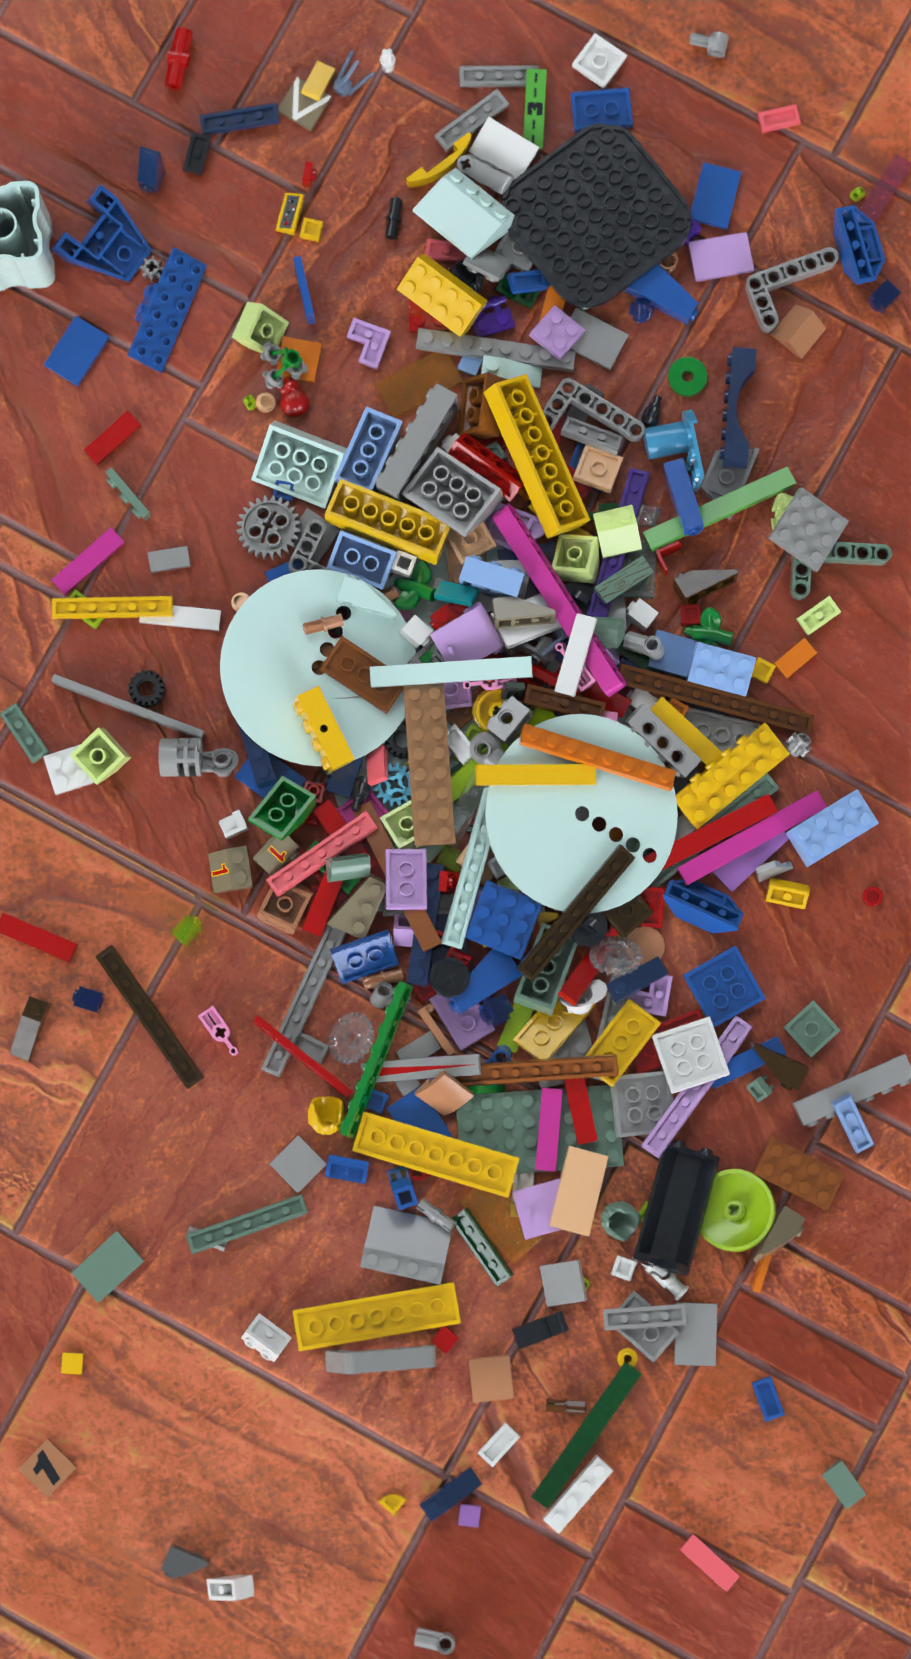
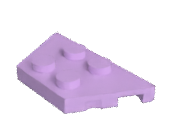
[484,503,545,551]

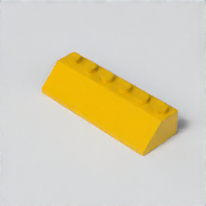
[325,479,450,565]

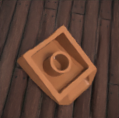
[257,883,313,934]

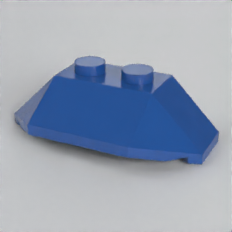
[833,205,885,285]
[663,879,744,934]

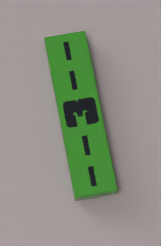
[523,69,547,150]

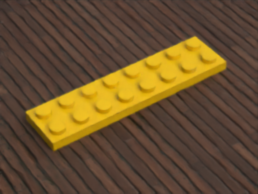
[352,1111,520,1198]
[292,1282,461,1351]

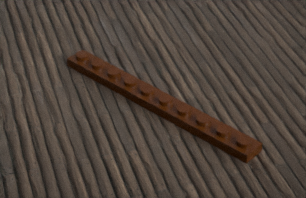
[619,664,814,735]

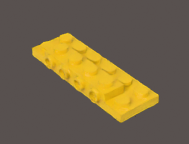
[675,723,790,830]

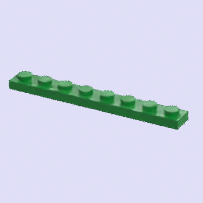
[340,981,413,1138]

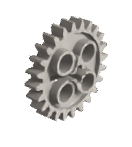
[237,495,302,560]

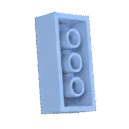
[334,406,404,492]
[786,789,879,867]

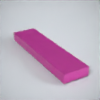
[51,527,125,596]
[535,1088,563,1171]

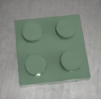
[783,1000,841,1058]

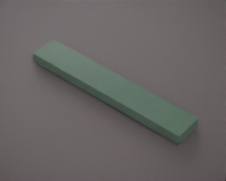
[185,1194,308,1254]

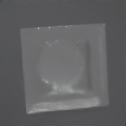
[636,505,661,528]

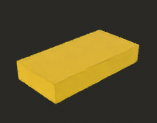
[301,61,335,101]

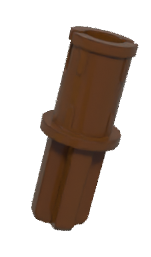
[546,1398,587,1415]

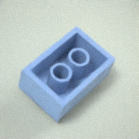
[327,529,398,590]
[459,555,524,598]
[685,642,756,697]

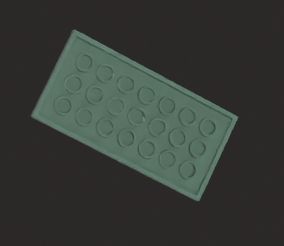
[456,1085,624,1174]

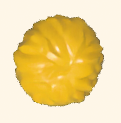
[308,1096,345,1135]

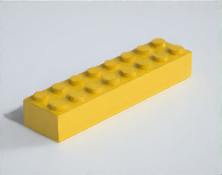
[484,374,590,539]

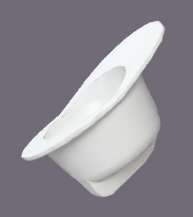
[559,980,607,1014]

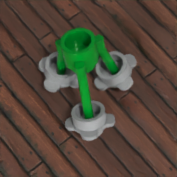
[260,342,308,389]

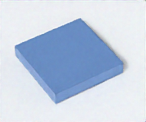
[647,629,695,679]

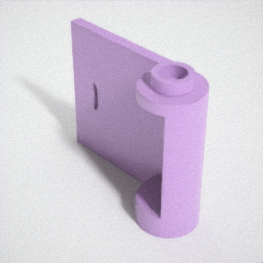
[430,602,504,662]
[512,1178,562,1240]

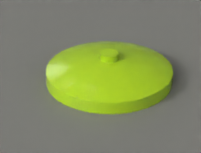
[700,1169,776,1252]

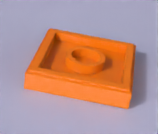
[276,336,322,383]

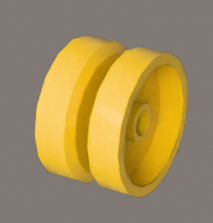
[471,689,513,732]

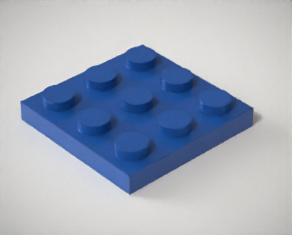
[465,880,543,960]
[682,945,766,1027]

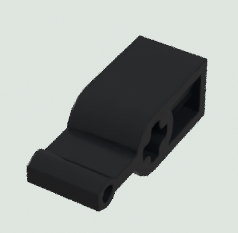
[512,1311,569,1349]

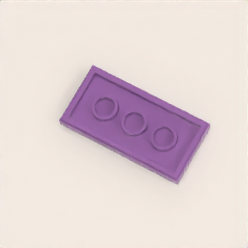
[712,817,789,892]

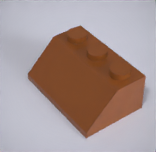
[457,372,507,440]

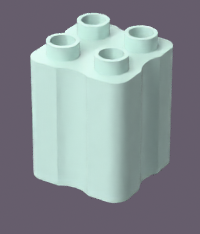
[0,181,55,291]

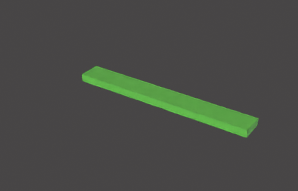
[643,466,796,551]

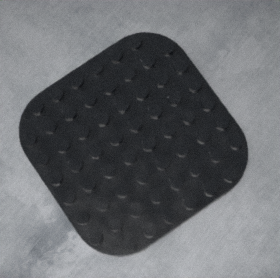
[501,123,691,308]

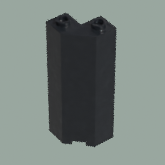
[633,1140,720,1276]

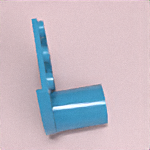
[643,409,704,492]

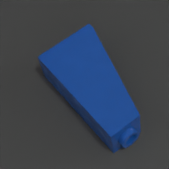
[625,265,699,325]
[663,458,704,536]
[448,949,523,1015]

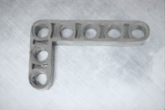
[745,247,839,333]
[543,378,645,442]
[288,519,332,573]
[325,1345,436,1374]

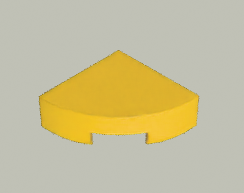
[378,1494,407,1515]

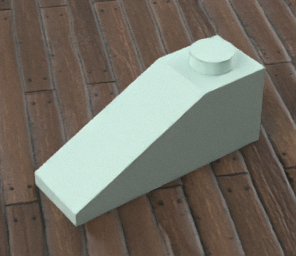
[481,355,542,389]
[336,575,397,620]

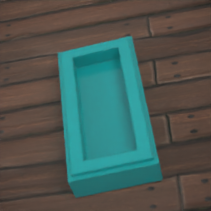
[434,581,479,607]

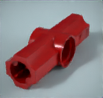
[164,27,193,90]

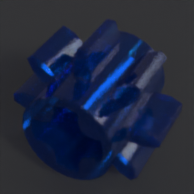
[629,298,654,323]

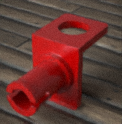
[655,540,681,576]
[436,930,472,967]

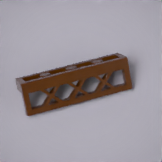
[523,684,606,717]

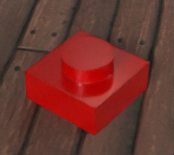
[302,161,317,188]

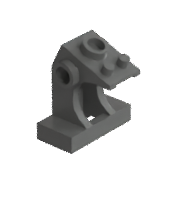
[504,635,556,668]

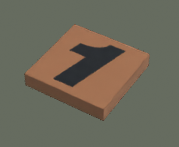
[19,1439,77,1498]

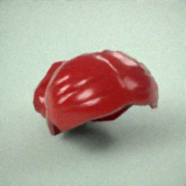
[279,377,310,418]

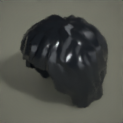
[449,259,484,293]

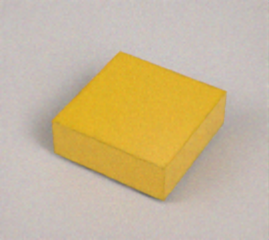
[300,217,323,242]
[751,657,776,684]
[61,1352,84,1375]

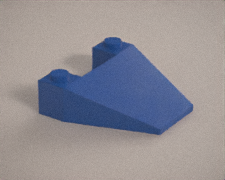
[50,185,152,282]

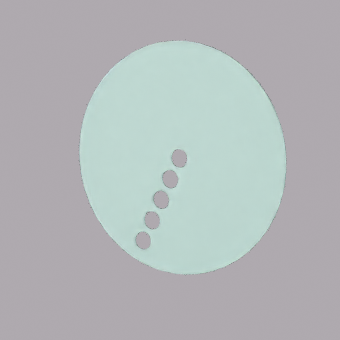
[220,570,416,766]
[485,714,678,913]

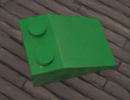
[248,776,316,841]

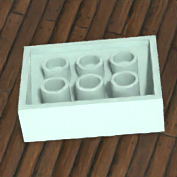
[413,168,514,259]
[251,421,347,508]

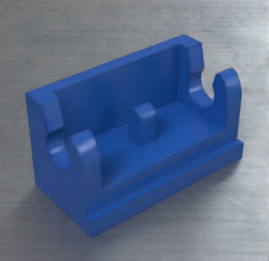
[325,1155,369,1184]

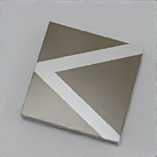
[278,77,331,131]

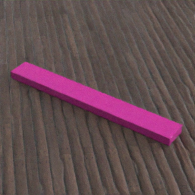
[677,790,827,886]

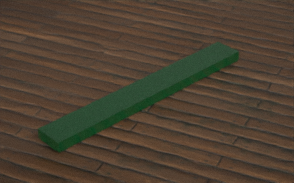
[531,1361,642,1509]

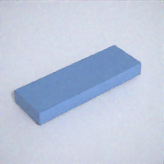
[831,1093,874,1154]

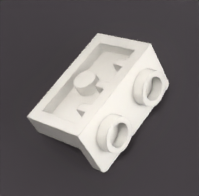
[241,1314,292,1362]

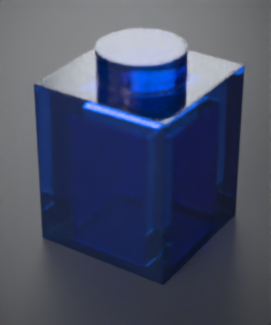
[868,279,901,314]
[72,986,105,1013]

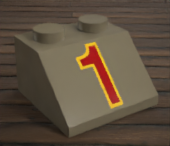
[253,836,300,876]
[208,846,254,894]

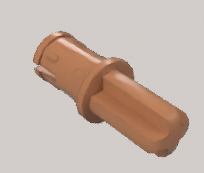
[303,614,344,635]
[363,968,404,989]

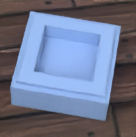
[457,356,483,377]

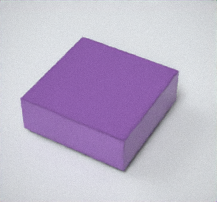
[458,1503,481,1528]

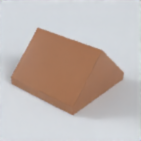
[771,304,826,359]

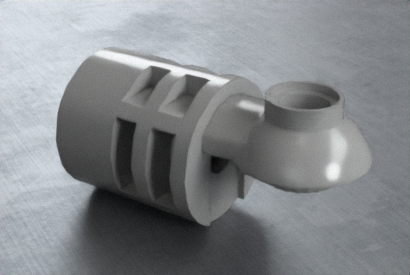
[469,732,505,765]
[159,738,239,777]

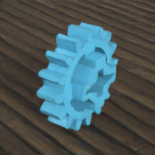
[373,763,411,807]

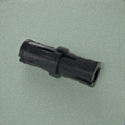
[385,197,403,240]

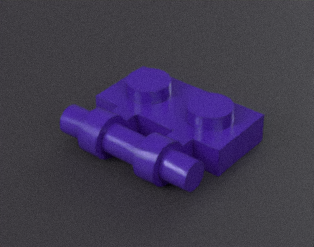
[472,295,515,338]

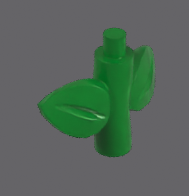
[394,560,436,610]
[684,607,734,647]

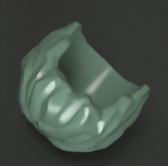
[601,1201,641,1241]

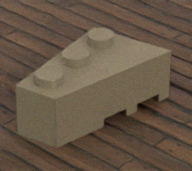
[327,874,386,939]

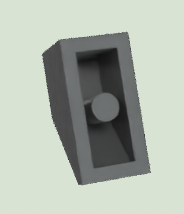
[161,1544,210,1579]

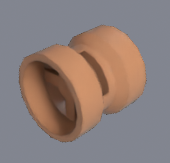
[659,253,678,274]

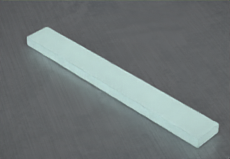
[370,656,533,688]
[441,787,490,949]

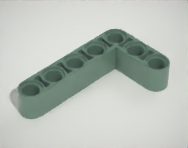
[790,542,892,601]

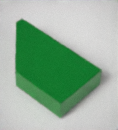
[467,1084,505,1094]

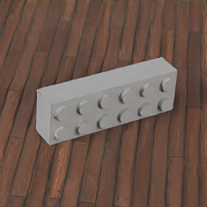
[375,384,460,503]

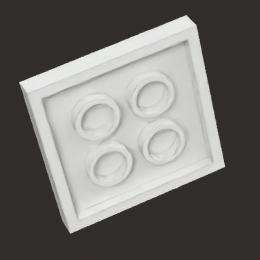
[652,1016,730,1094]

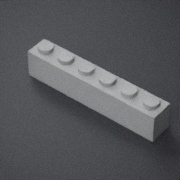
[792,1054,911,1128]

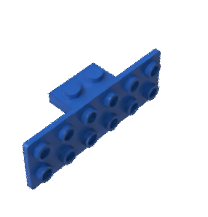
[128,248,207,372]

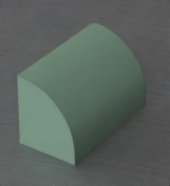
[590,616,626,648]
[325,853,371,883]
[822,1459,866,1509]

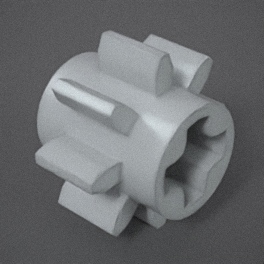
[140,256,164,282]
[786,732,812,757]

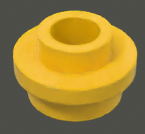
[617,1348,638,1367]

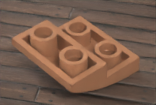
[414,1070,474,1116]
[468,1354,514,1403]

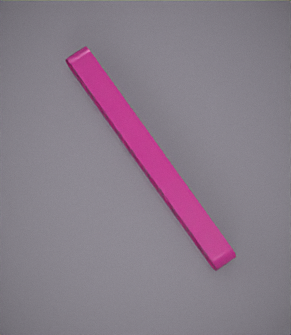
[492,504,626,697]

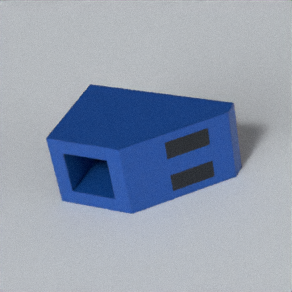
[387,1166,418,1210]

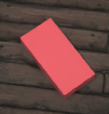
[757,104,801,133]
[366,744,388,786]

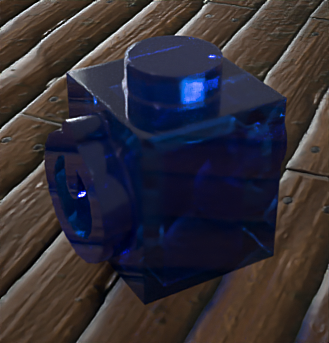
[479,993,514,1027]

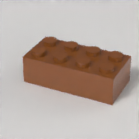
[752,1137,845,1211]

